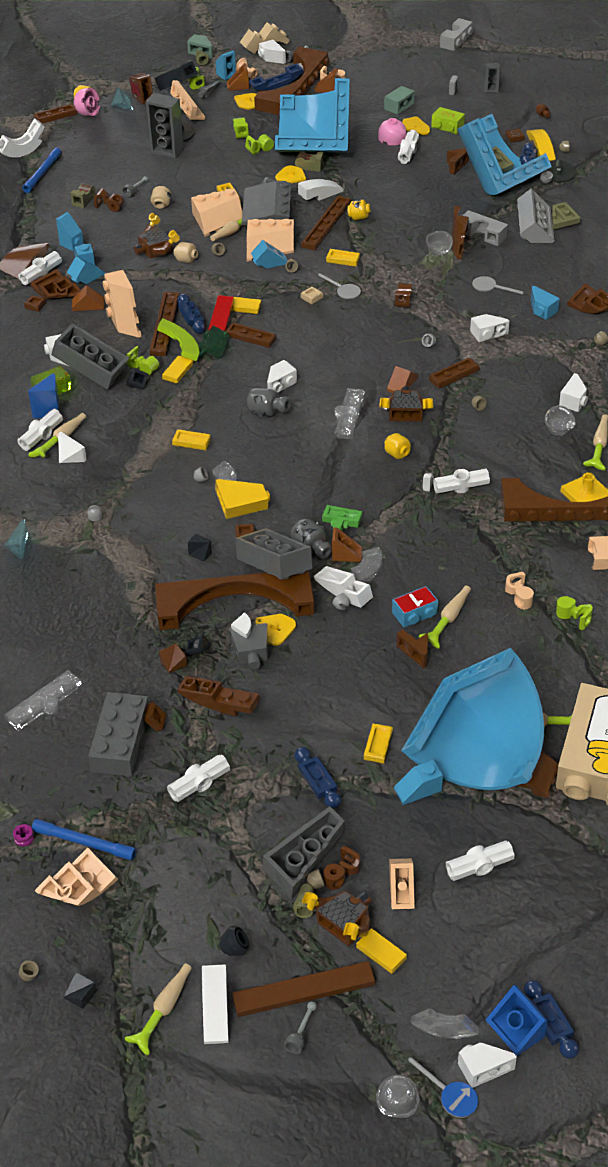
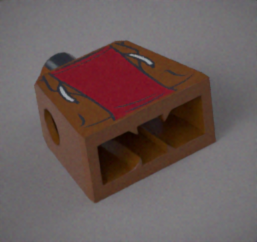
[129,73,153,104]

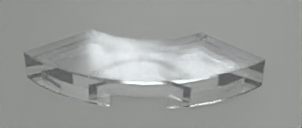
[213,461,237,492]
[351,547,382,583]
[411,1008,479,1038]

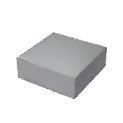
[449,75,458,95]

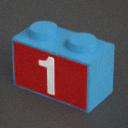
[392,586,438,627]

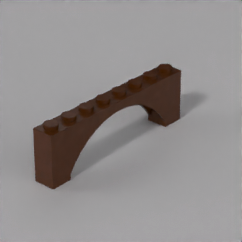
[254,46,330,115]
[500,478,608,522]
[155,570,314,630]

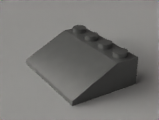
[241,181,291,226]

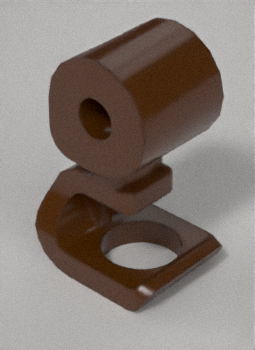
[94,188,124,212]
[395,283,412,308]
[324,846,360,890]

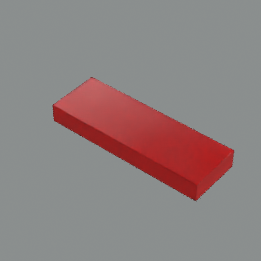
[208,295,234,336]

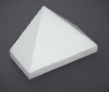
[58,432,87,463]

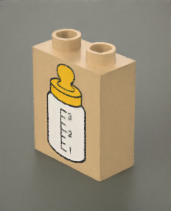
[556,683,608,805]

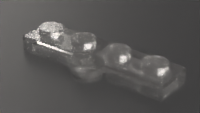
[334,388,364,439]
[5,670,82,731]

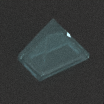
[111,87,133,110]
[4,519,28,559]

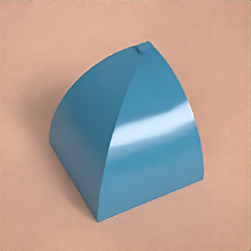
[275,78,350,153]
[457,114,552,195]
[401,648,544,790]

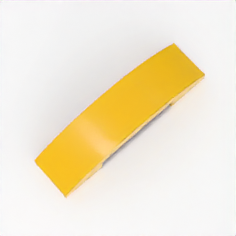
[526,129,556,161]

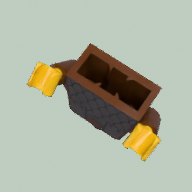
[134,213,180,258]
[379,386,433,421]
[302,891,371,947]

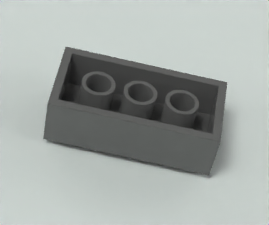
[146,93,184,158]
[51,323,129,390]
[235,528,312,579]
[88,692,149,776]

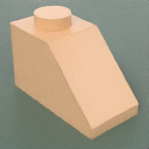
[389,858,414,909]

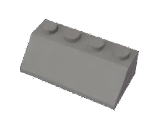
[517,189,554,243]

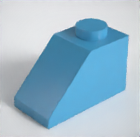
[215,51,236,80]
[56,212,84,251]
[251,240,288,269]
[74,244,95,265]
[67,257,105,284]
[531,286,560,320]
[394,760,443,805]

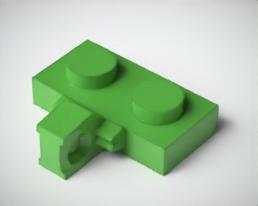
[322,505,363,531]

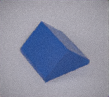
[28,373,59,419]
[485,985,548,1055]

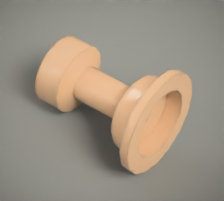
[236,58,258,79]

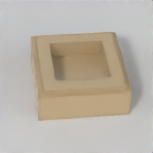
[301,287,323,304]

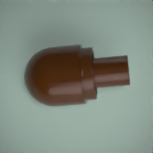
[536,103,550,118]

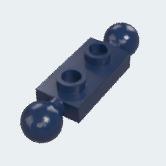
[519,143,537,165]
[177,294,205,334]
[294,747,341,809]
[524,980,579,1059]

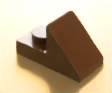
[447,148,469,175]
[396,629,428,669]

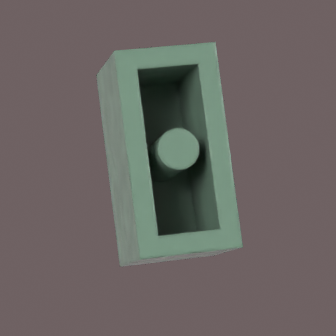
[384,86,415,115]

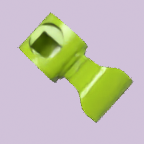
[188,67,205,89]
[233,118,249,139]
[245,134,274,155]
[127,346,159,375]
[556,596,593,630]

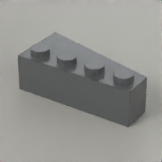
[262,806,345,900]

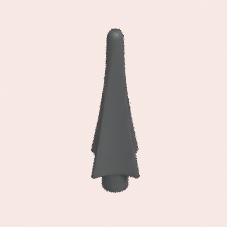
[198,81,221,99]

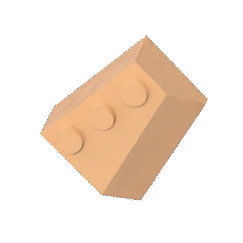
[191,189,242,237]
[247,219,294,262]
[103,270,142,337]

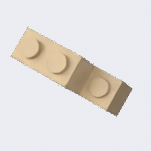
[240,23,290,54]

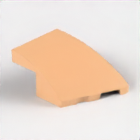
[35,848,118,906]

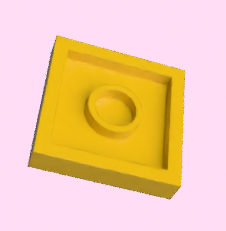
[560,473,608,502]

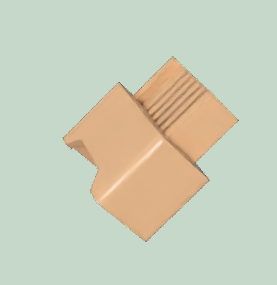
[588,536,608,570]

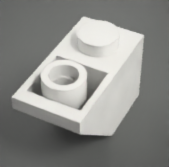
[470,314,509,342]
[267,360,297,393]

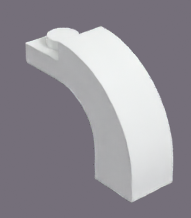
[0,118,45,158]

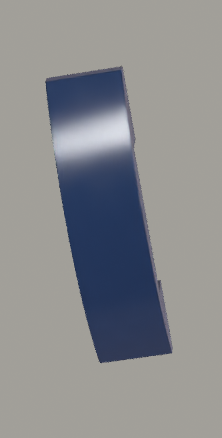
[249,63,303,90]

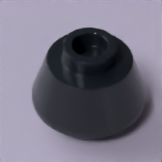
[219,925,249,956]

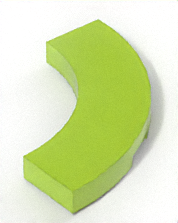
[157,318,199,361]

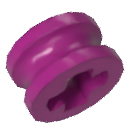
[13,824,34,847]

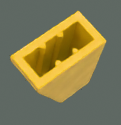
[215,479,271,519]

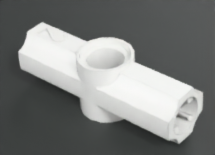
[398,130,419,164]
[18,251,62,285]
[18,409,63,451]
[433,469,490,494]
[167,755,230,802]
[446,841,514,881]

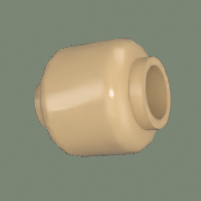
[151,186,171,209]
[174,242,198,263]

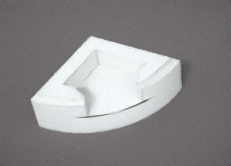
[423,473,434,492]
[231,613,251,638]

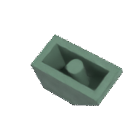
[187,34,213,58]

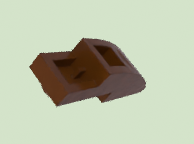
[177,676,260,716]

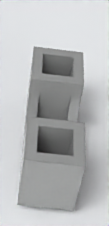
[440,18,473,51]
[462,210,508,246]

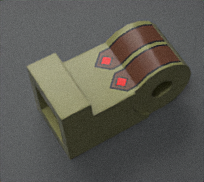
[295,152,324,172]
[71,183,95,208]

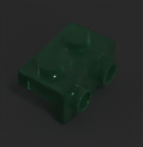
[199,325,230,359]

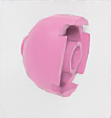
[74,88,100,116]
[378,118,406,145]

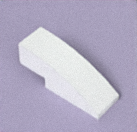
[298,179,343,200]
[314,566,373,608]
[202,965,228,1044]

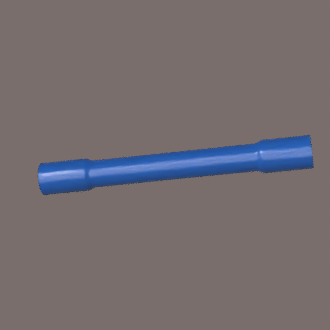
[22,147,62,193]
[32,819,137,861]

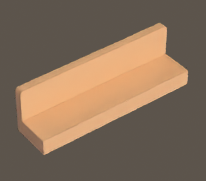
[170,80,205,120]

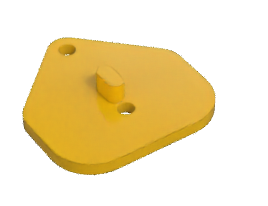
[234,93,257,110]
[402,117,430,135]
[275,165,306,183]
[255,614,296,646]

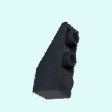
[154,60,198,91]

